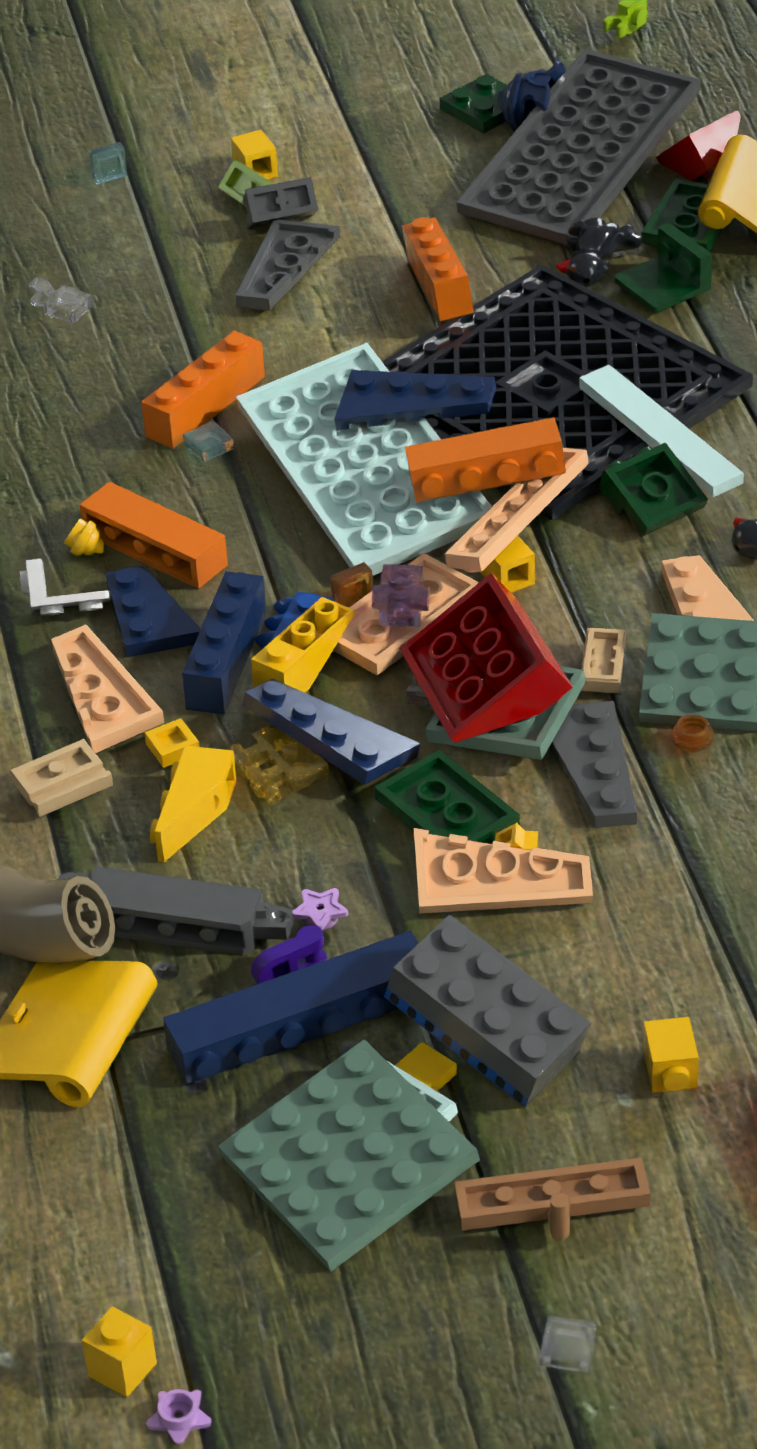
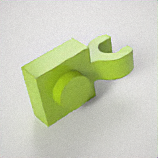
[604,0,648,38]

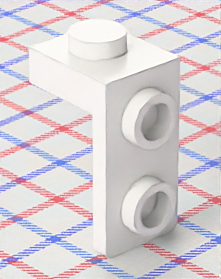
[20,559,110,616]

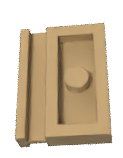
[10,739,113,817]

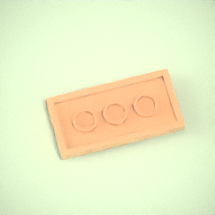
[333,553,479,676]

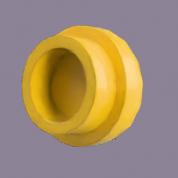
[64,518,104,556]

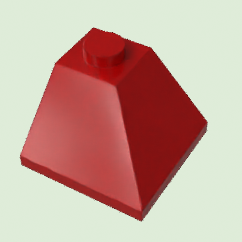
[656,110,741,181]

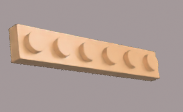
[445,448,589,573]

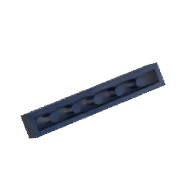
[163,931,418,1085]

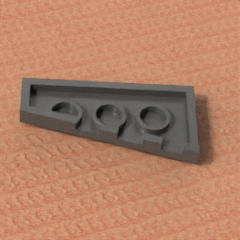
[235,219,340,311]
[549,701,637,828]

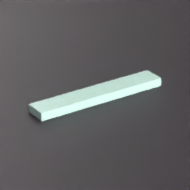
[579,365,744,497]

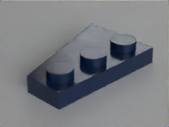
[105,566,201,657]

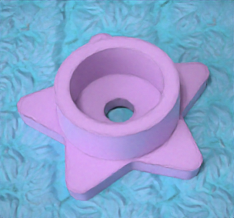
[293,888,348,930]
[146,1389,211,1445]

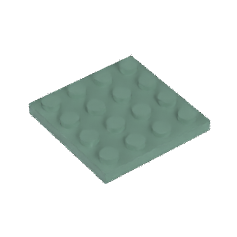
[218,1039,480,1272]

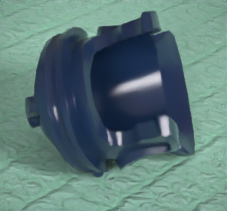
[498,60,566,129]

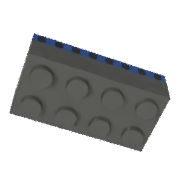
[384,914,591,1108]

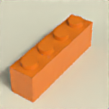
[402,217,474,321]
[141,330,265,449]
[405,417,566,503]
[79,481,228,589]

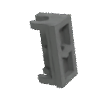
[243,177,318,228]

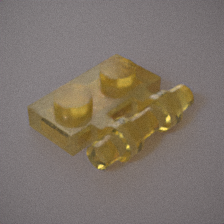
[228,725,329,804]

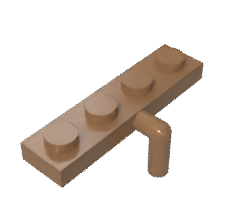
[454,1157,651,1241]

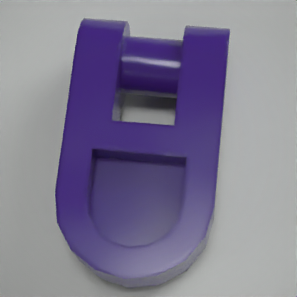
[251,925,327,984]

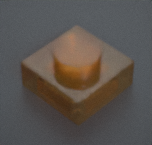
[330,562,373,608]

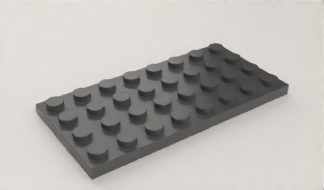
[456,49,701,245]

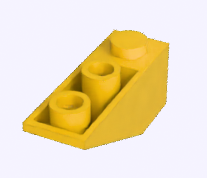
[251,597,355,693]
[150,746,236,862]

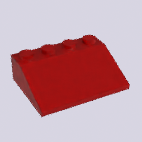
[400,573,573,743]

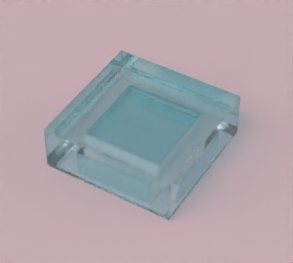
[89,142,127,184]
[183,421,234,462]

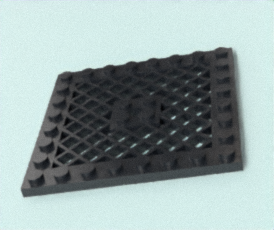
[382,264,753,521]

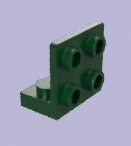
[614,223,712,313]

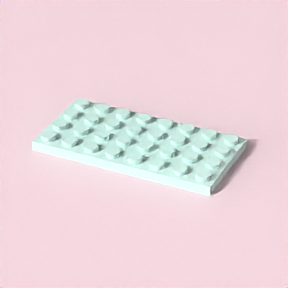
[236,343,492,582]

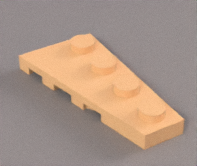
[662,555,754,621]
[51,625,164,753]
[414,828,593,914]

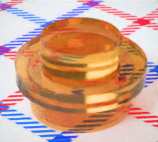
[672,714,714,752]

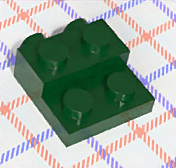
[598,442,708,536]

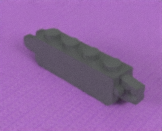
[57,866,293,956]

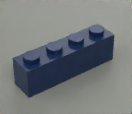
[182,571,267,715]

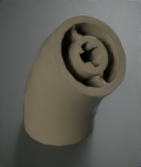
[0,866,115,964]

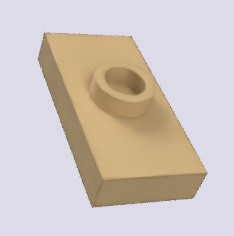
[581,628,627,693]

